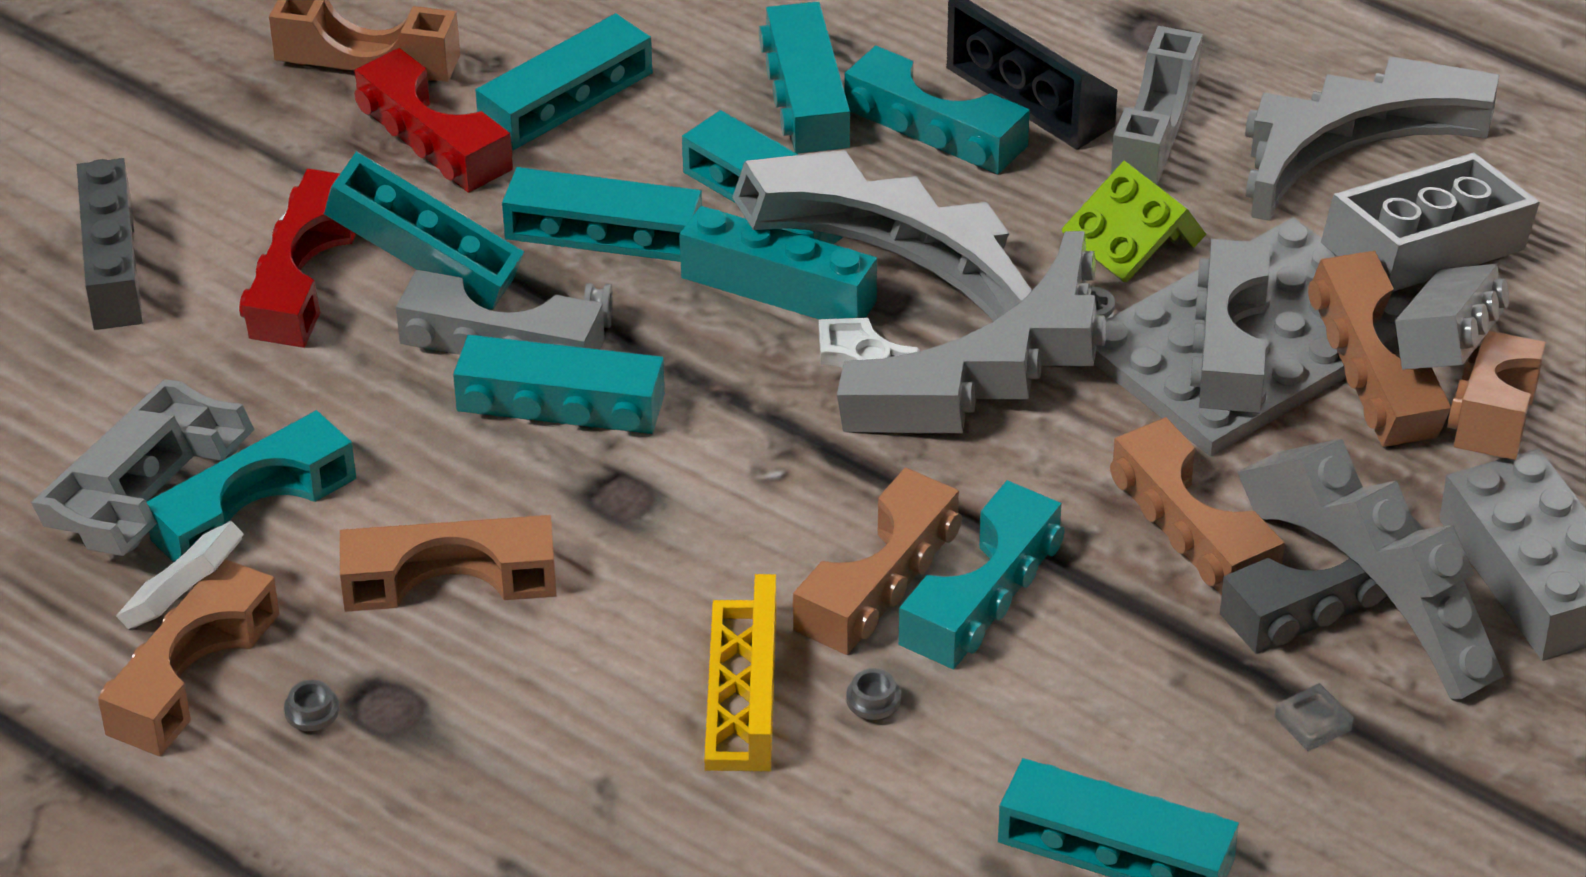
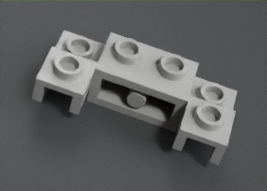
[31,379,255,556]

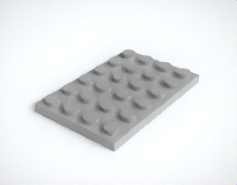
[1094,217,1410,457]

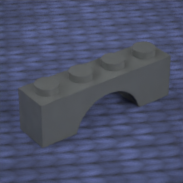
[76,158,143,330]
[1220,516,1424,654]

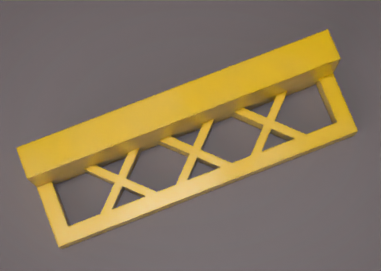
[704,574,777,772]

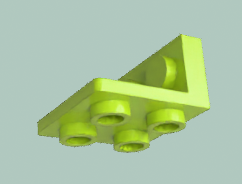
[1062,160,1207,282]

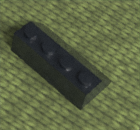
[946,0,1118,150]

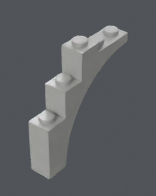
[1245,56,1500,221]
[732,150,1032,321]
[837,231,1106,433]
[1237,438,1504,700]

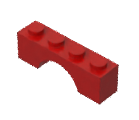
[354,48,513,193]
[239,168,356,348]

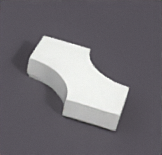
[819,318,920,368]
[116,521,244,629]

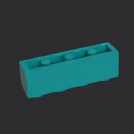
[759,1,850,154]
[475,13,653,151]
[682,110,844,244]
[324,151,524,311]
[502,167,702,262]
[680,206,877,320]
[453,335,665,434]
[998,758,1239,877]

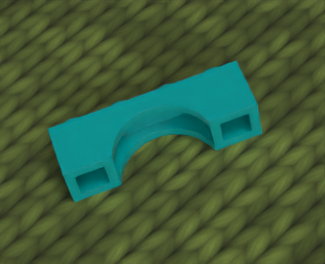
[844,45,1030,175]
[146,410,357,563]
[898,480,1065,670]

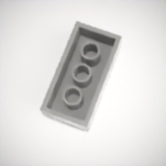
[1320,153,1540,292]
[1439,449,1586,661]

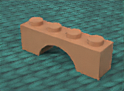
[269,0,460,82]
[1308,250,1451,447]
[1447,331,1546,460]
[1110,417,1285,596]
[793,467,962,655]
[340,515,557,612]
[98,559,280,757]

